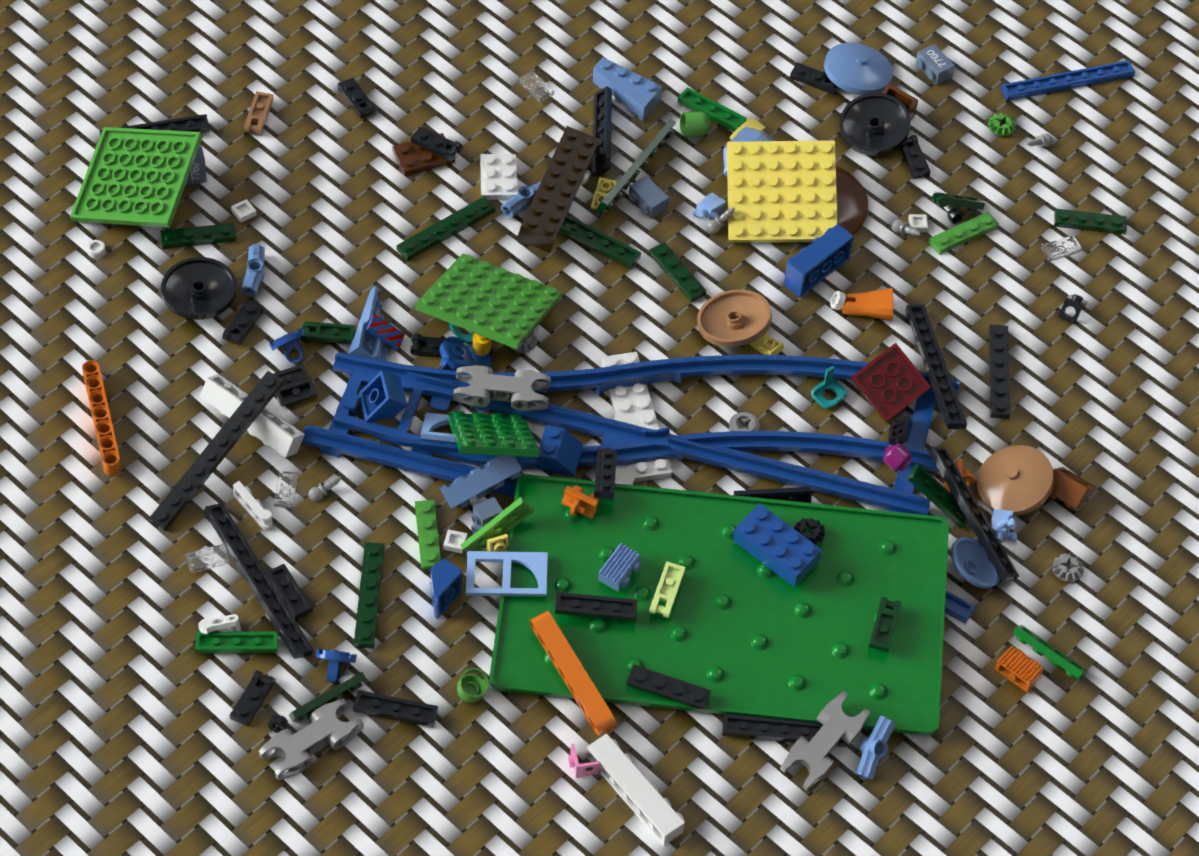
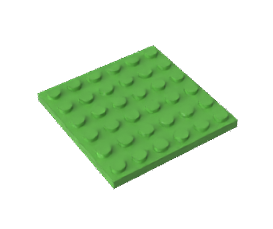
[70,127,203,228]
[415,253,562,349]

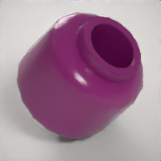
[883,443,912,472]

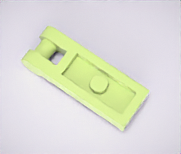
[649,561,686,618]

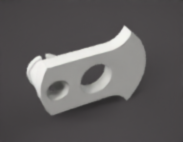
[198,614,241,634]

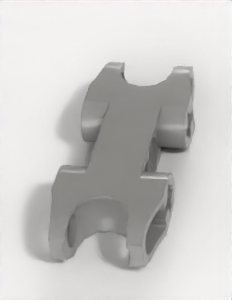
[453,365,551,411]
[780,691,870,791]
[259,699,364,780]

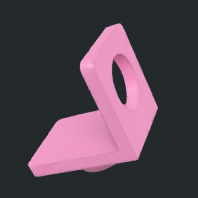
[568,744,600,778]

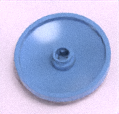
[824,43,893,95]

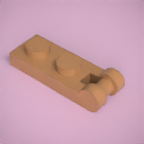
[244,91,274,135]

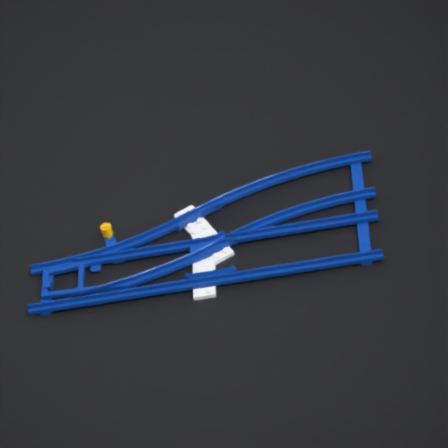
[302,333,961,515]

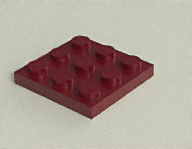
[851,343,931,422]

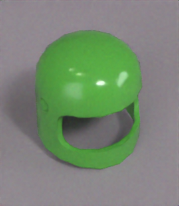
[680,111,710,138]
[457,668,489,703]

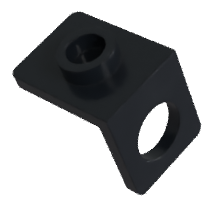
[1059,294,1087,323]

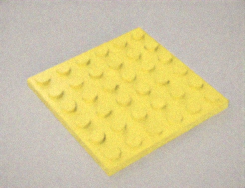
[727,140,837,243]

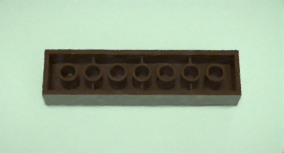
[516,126,600,253]

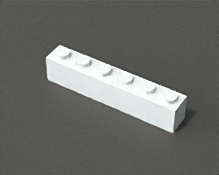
[200,374,305,458]
[586,734,685,846]

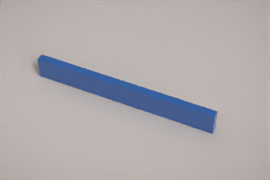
[1000,60,1135,101]

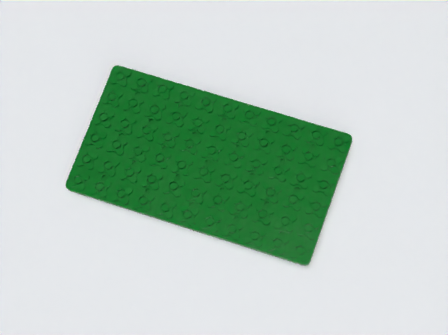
[489,474,949,736]

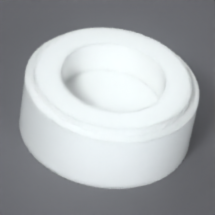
[86,240,106,258]
[830,291,846,310]

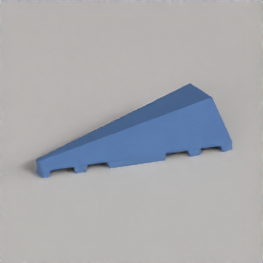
[348,286,389,362]

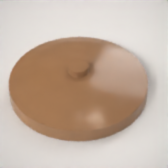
[697,290,772,347]
[977,445,1055,516]

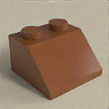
[1049,467,1096,509]

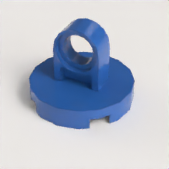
[269,328,306,363]
[440,336,476,370]
[316,648,357,684]

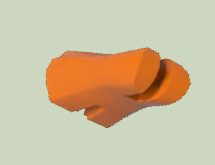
[842,288,893,322]

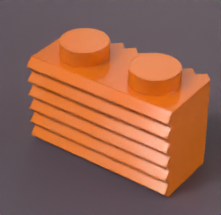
[995,646,1044,693]

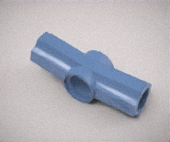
[501,182,541,218]
[241,244,265,297]
[856,716,895,780]

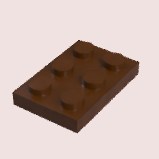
[392,133,455,176]

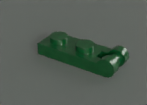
[932,192,985,211]
[300,321,355,344]
[869,597,901,652]

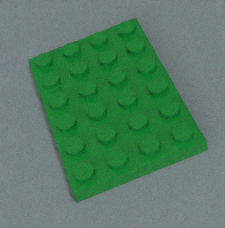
[448,411,540,457]

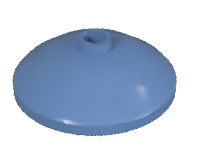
[951,537,1000,589]

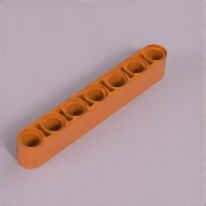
[82,360,121,476]
[529,611,617,736]

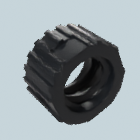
[268,714,288,733]

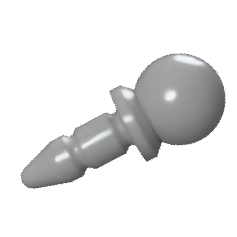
[1027,134,1053,148]
[706,207,735,234]
[891,219,921,236]
[308,476,341,502]

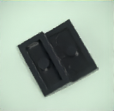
[273,364,318,407]

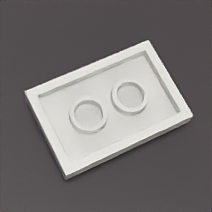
[480,154,517,200]

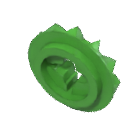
[988,113,1016,136]

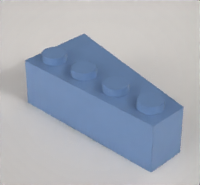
[593,57,662,122]
[440,455,525,509]

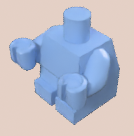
[693,193,726,220]
[992,509,1017,543]

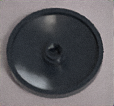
[840,93,910,155]
[161,257,237,320]

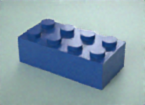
[784,224,854,298]
[733,503,822,587]

